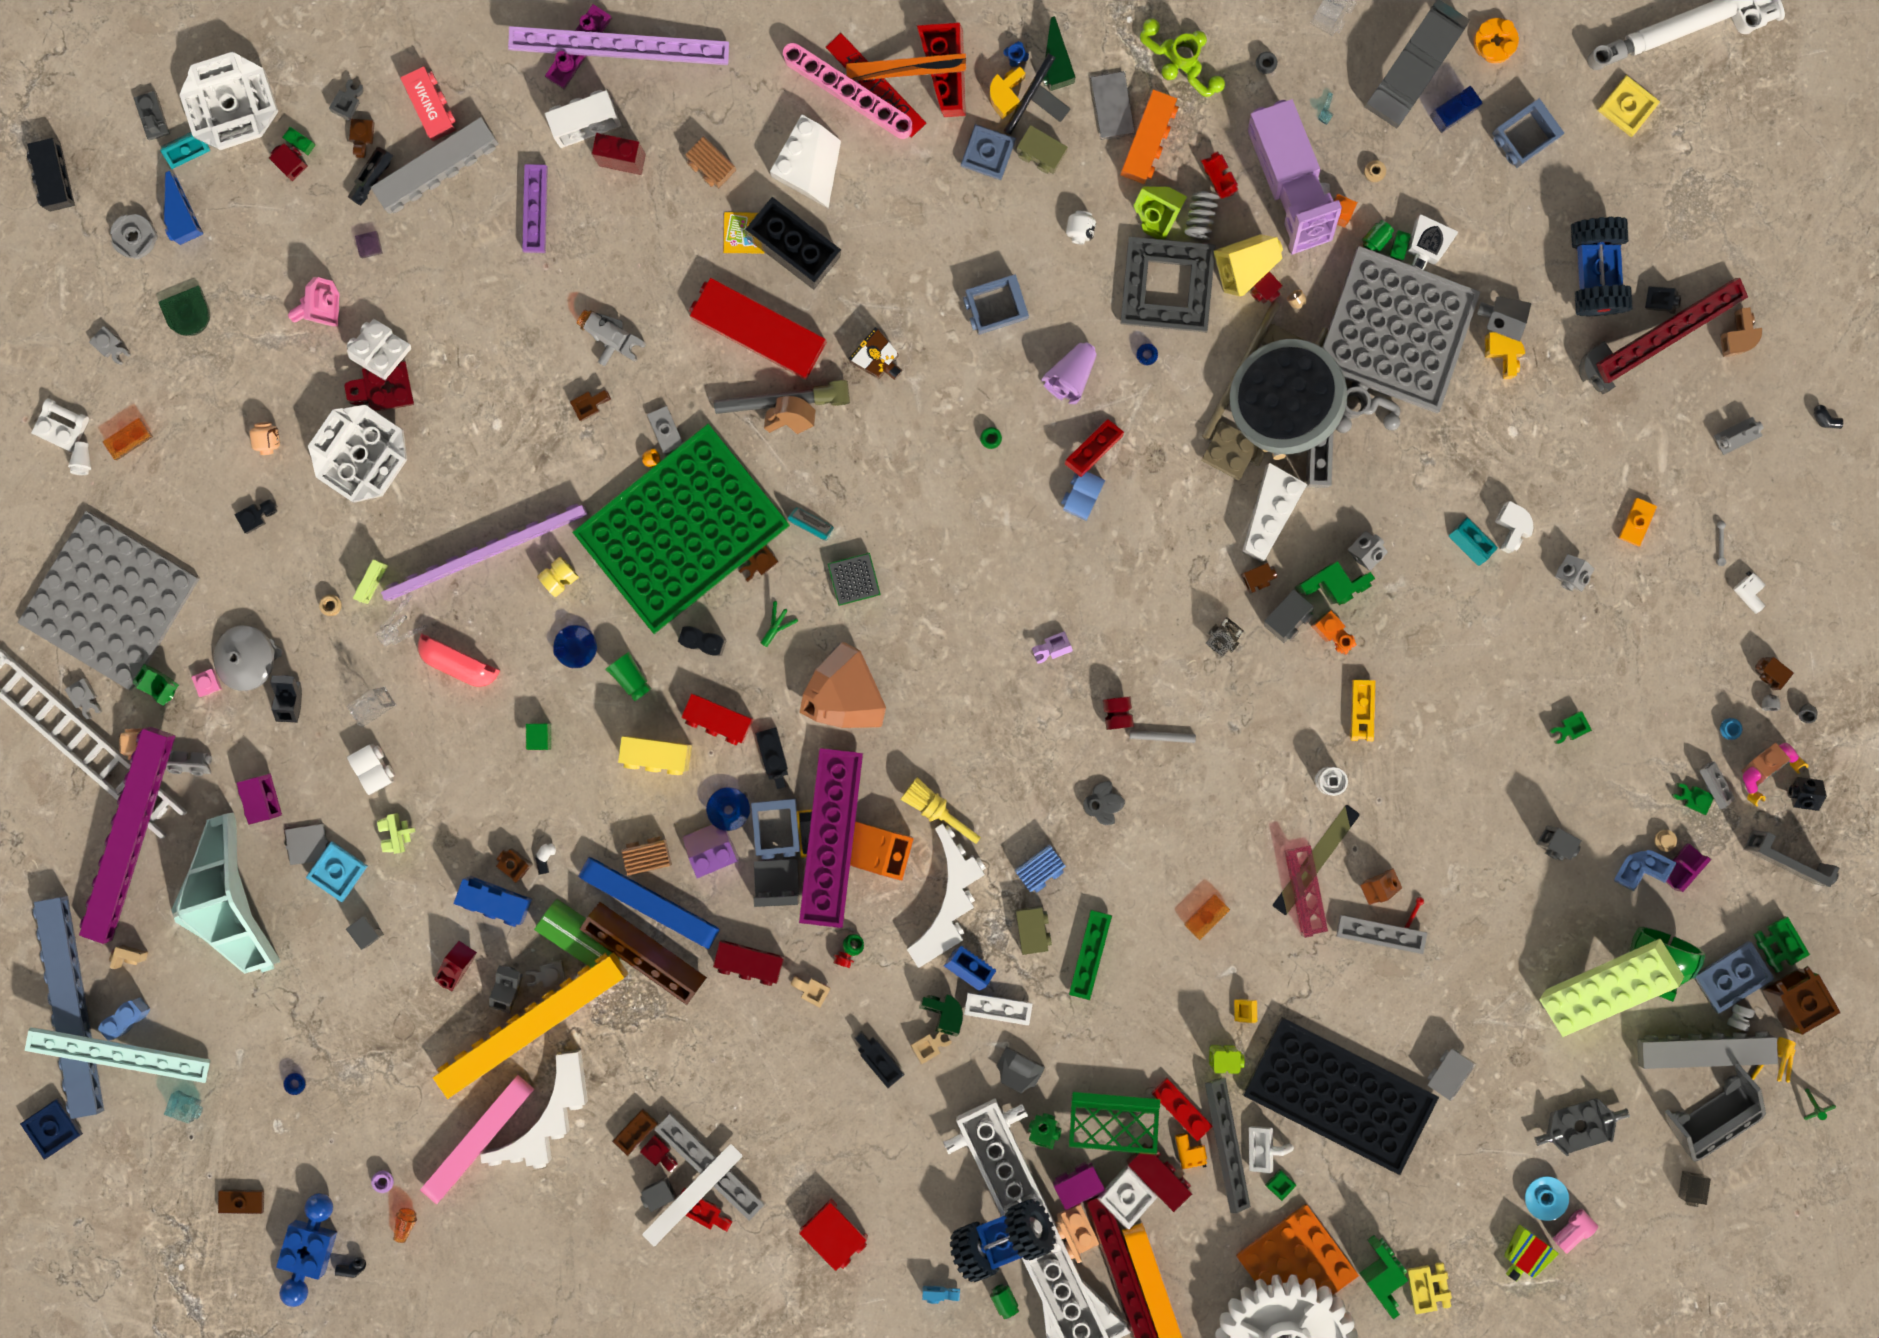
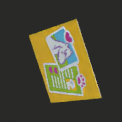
[723,212,765,254]

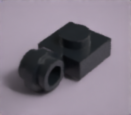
[234,499,278,534]

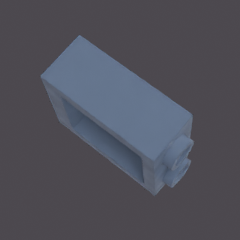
[1492,98,1565,168]
[963,274,1029,335]
[751,798,800,859]

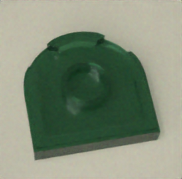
[158,285,210,336]

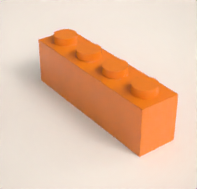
[1120,89,1179,184]

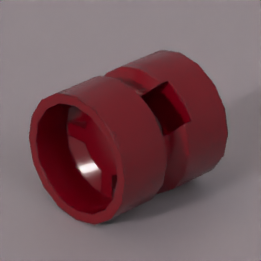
[1103,696,1134,730]

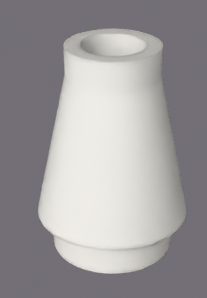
[68,442,91,475]

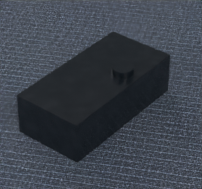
[745,197,841,290]

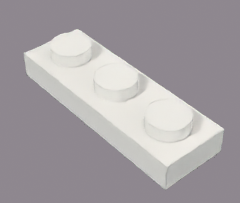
[964,992,1033,1025]

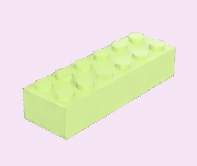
[1539,939,1684,1037]

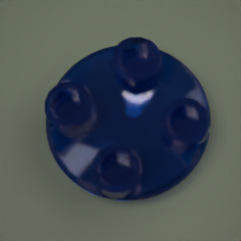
[553,625,597,668]

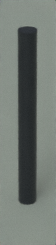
[1004,53,1056,135]

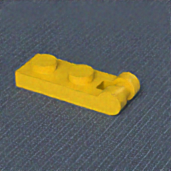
[1350,680,1376,742]

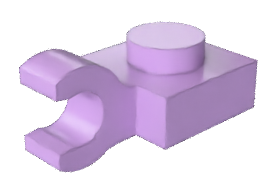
[1032,631,1073,663]

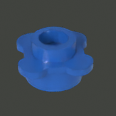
[1004,41,1029,67]

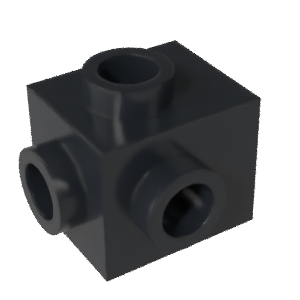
[1788,777,1827,811]

